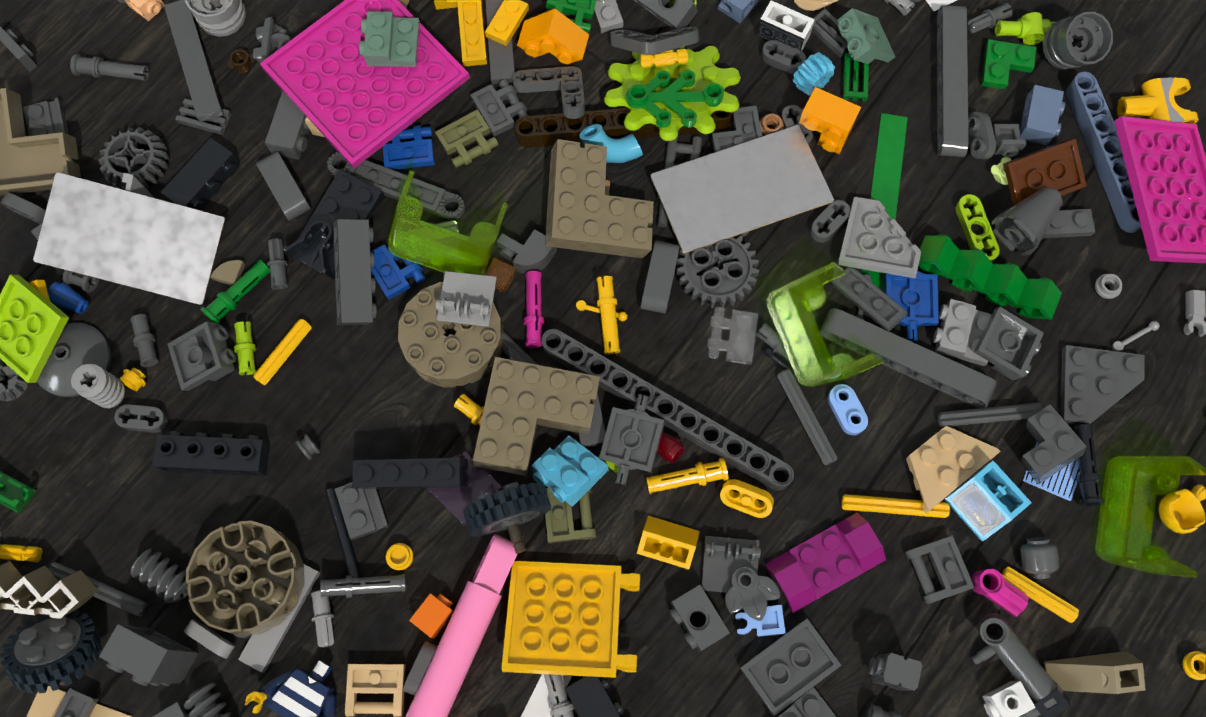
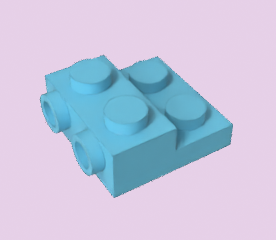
[531,436,608,507]

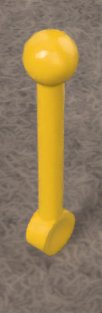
[576,300,628,321]

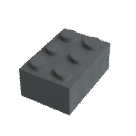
[99,624,198,686]

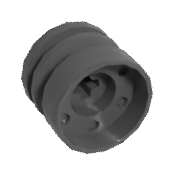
[1043,12,1113,70]

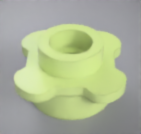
[991,157,1011,185]

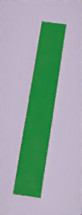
[861,113,908,292]

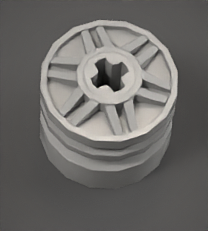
[185,0,246,37]

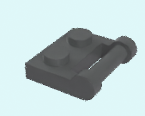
[905,535,974,605]

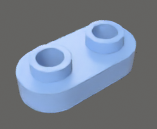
[828,384,868,435]

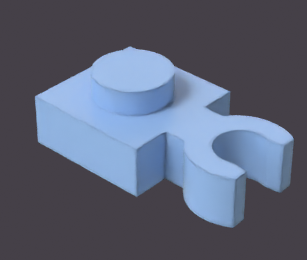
[735,605,785,637]

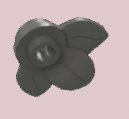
[725,567,780,621]

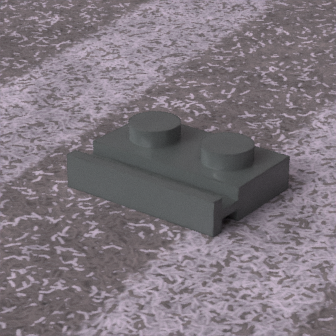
[23,98,69,136]
[335,483,389,540]

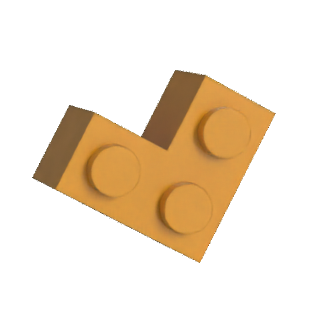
[517,9,589,65]
[799,87,861,154]

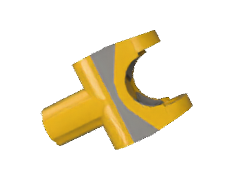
[1117,77,1199,124]

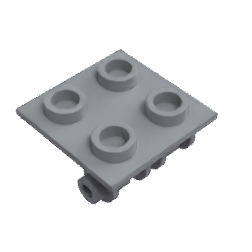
[436,271,497,327]

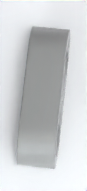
[184,619,235,659]

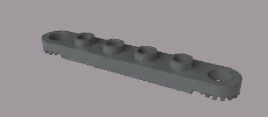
[327,152,465,220]

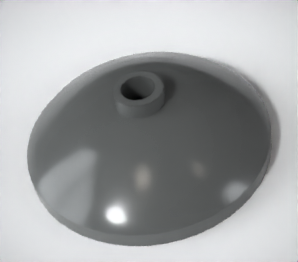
[37,322,111,397]

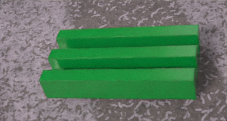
[842,53,869,101]

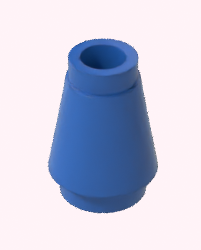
[47,281,89,314]

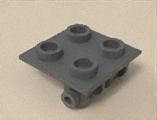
[702,536,761,593]

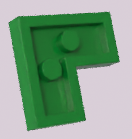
[981,39,1036,90]

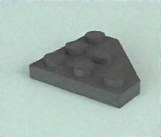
[1060,345,1145,425]

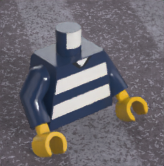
[245,659,336,717]

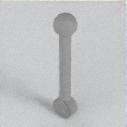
[1111,321,1160,352]

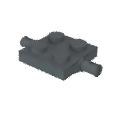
[599,394,665,485]

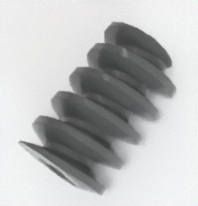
[131,549,188,604]
[184,682,232,717]

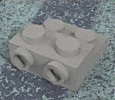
[933,299,992,366]

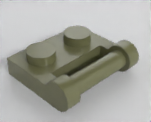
[545,488,597,543]

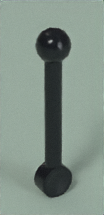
[763,347,808,385]

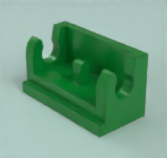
[0,471,37,514]

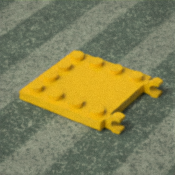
[501,561,640,678]

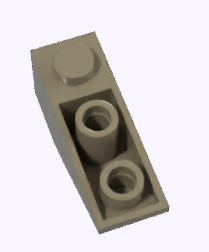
[1044,651,1145,694]

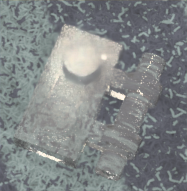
[707,307,758,365]

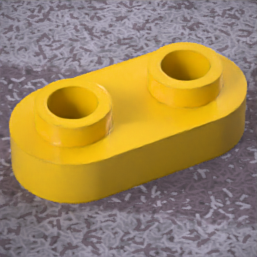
[720,479,774,518]

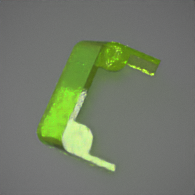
[388,170,508,275]
[767,262,884,387]
[1095,456,1206,578]

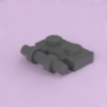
[470,79,529,137]

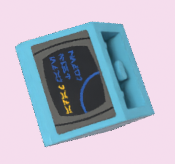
[944,461,1032,541]

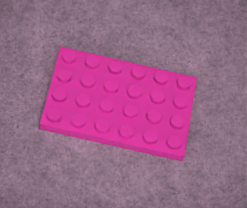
[1114,116,1206,263]

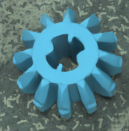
[793,52,835,96]

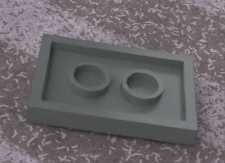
[740,619,842,716]

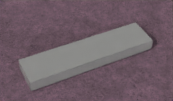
[238,564,320,673]

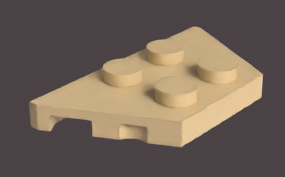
[906,426,1001,514]

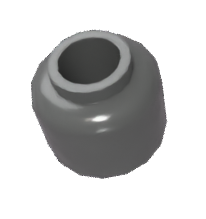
[1020,537,1060,579]

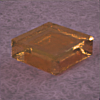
[484,258,517,292]

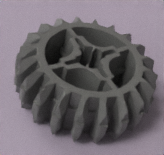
[98,127,169,190]

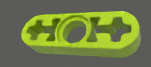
[956,194,999,262]

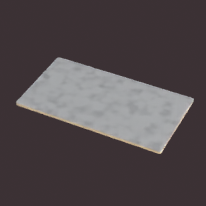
[651,125,834,253]
[33,172,225,305]

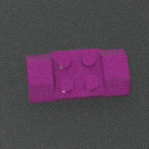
[764,513,886,613]

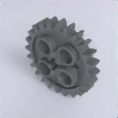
[676,236,759,308]

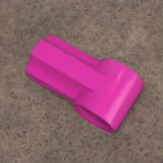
[971,569,1029,617]

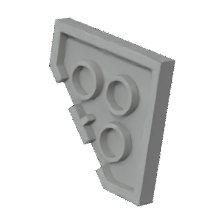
[839,197,921,279]

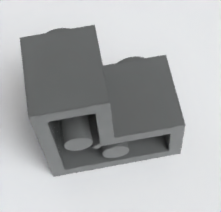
[1021,405,1086,485]

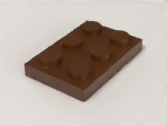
[1003,139,1087,205]

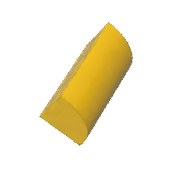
[637,516,700,569]

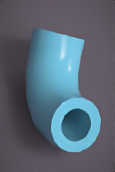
[579,124,643,163]

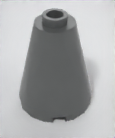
[992,187,1063,256]

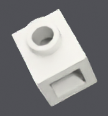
[982,681,1035,717]

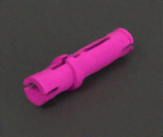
[524,271,544,348]

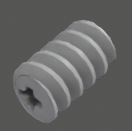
[71,364,125,408]

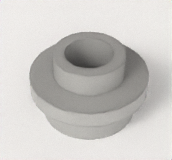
[1095,274,1122,299]

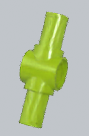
[995,12,1055,45]

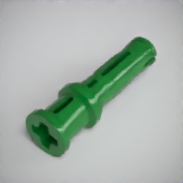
[200,260,270,324]

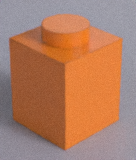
[409,593,454,639]

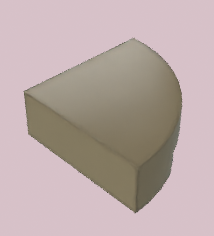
[210,260,245,285]

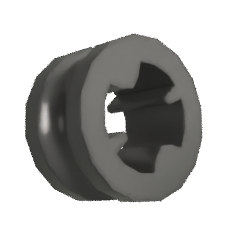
[295,434,321,460]

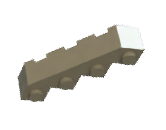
[0,561,99,619]

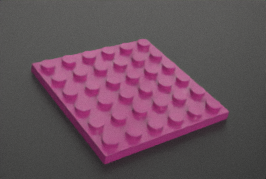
[260,0,470,168]

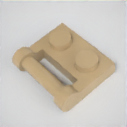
[345,664,406,717]

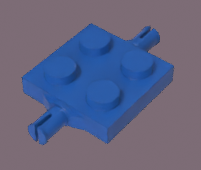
[884,271,939,342]

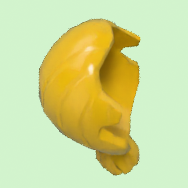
[1159,485,1206,534]

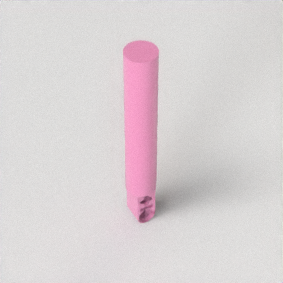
[405,534,518,717]

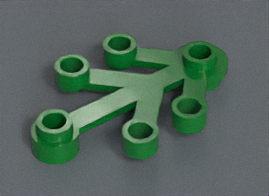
[626,70,724,128]

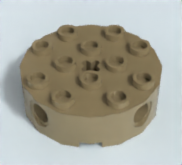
[398,282,503,388]
[186,521,304,636]

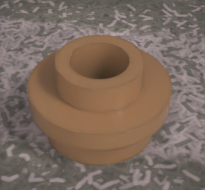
[760,114,784,136]

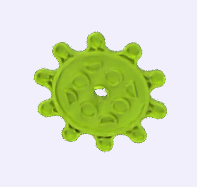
[604,46,741,141]

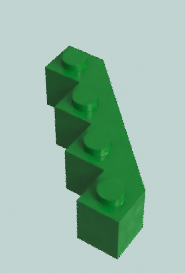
[919,234,1062,320]

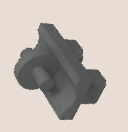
[253,17,292,63]

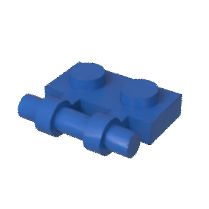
[383,125,435,170]
[370,238,426,300]

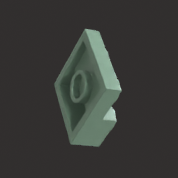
[838,8,895,64]
[359,11,420,67]

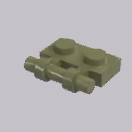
[435,109,499,168]

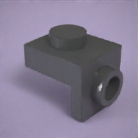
[993,124,1026,157]

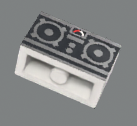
[757,0,815,51]

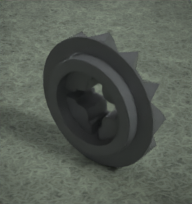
[0,362,29,401]

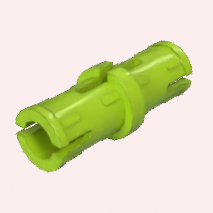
[234,321,256,375]

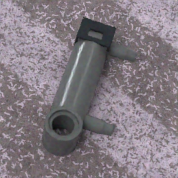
[972,613,1071,717]

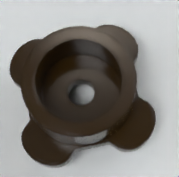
[227,49,256,75]

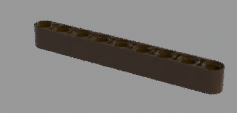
[515,108,732,148]

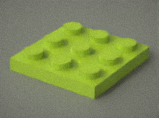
[0,274,69,383]

